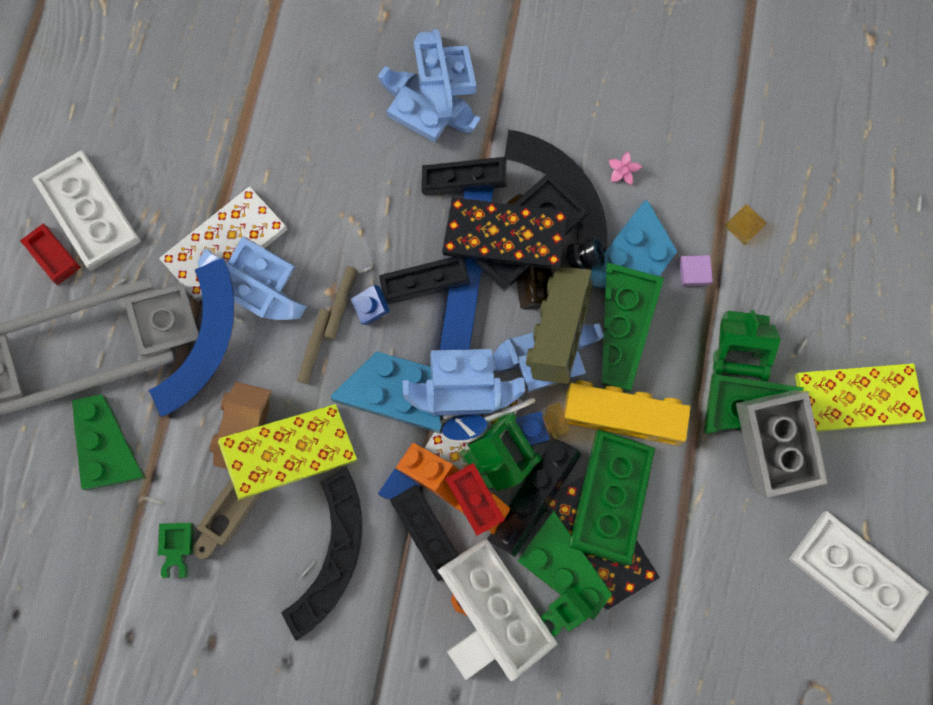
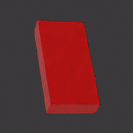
[20,223,81,285]

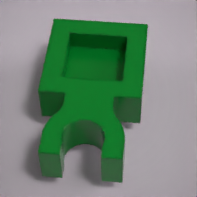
[158,523,194,578]
[540,587,593,637]

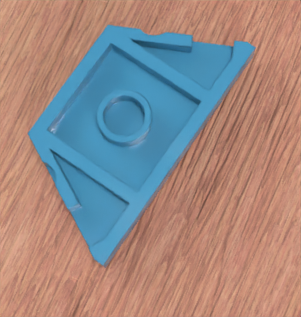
[592,200,677,290]
[331,351,442,434]

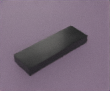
[421,157,507,195]
[379,257,470,305]
[390,484,459,581]

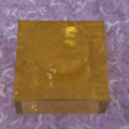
[724,204,767,245]
[542,402,569,439]

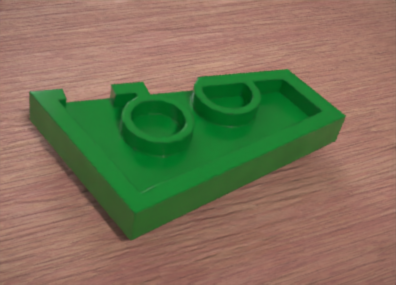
[72,394,147,491]

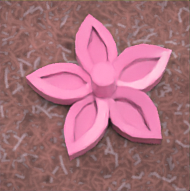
[608,151,642,185]

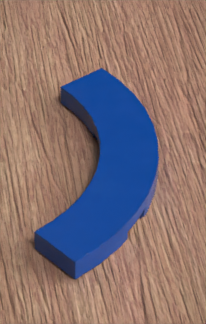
[149,257,235,417]

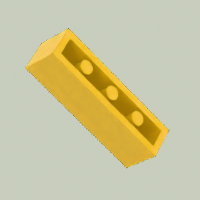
[561,380,691,446]

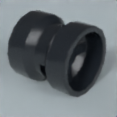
[566,237,605,269]

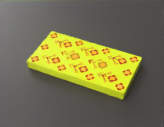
[795,363,926,432]
[218,404,357,500]

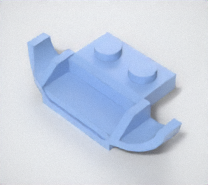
[413,29,477,118]
[378,66,481,143]
[198,236,307,320]
[492,323,604,393]
[402,349,525,416]

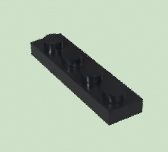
[487,438,582,557]

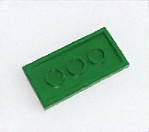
[569,429,655,566]

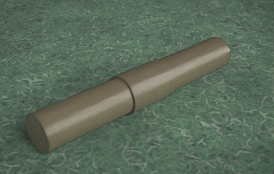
[323,266,358,341]
[297,309,331,385]

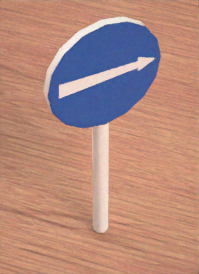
[442,398,535,443]

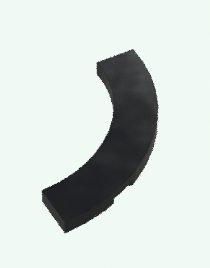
[504,129,607,253]
[281,467,363,641]

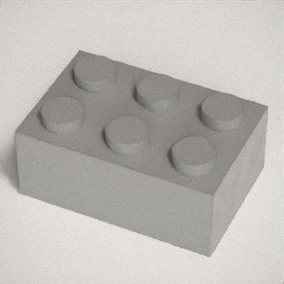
[736,390,828,497]

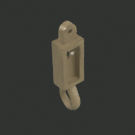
[193,478,262,559]

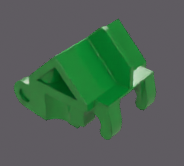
[713,310,781,382]
[459,412,542,491]

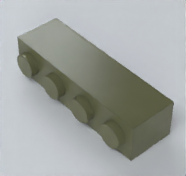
[526,266,593,384]

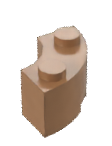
[210,382,271,469]

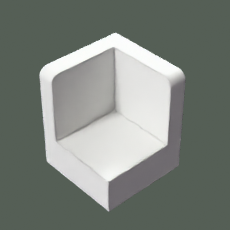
[447,630,495,680]

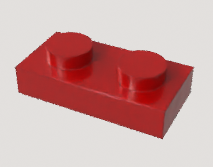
[445,463,505,536]

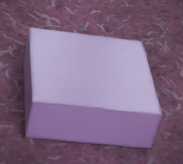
[679,255,713,287]

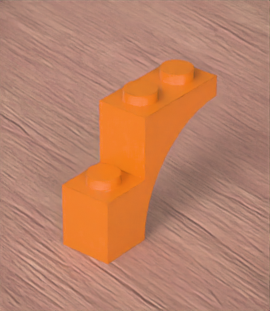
[396,443,511,535]

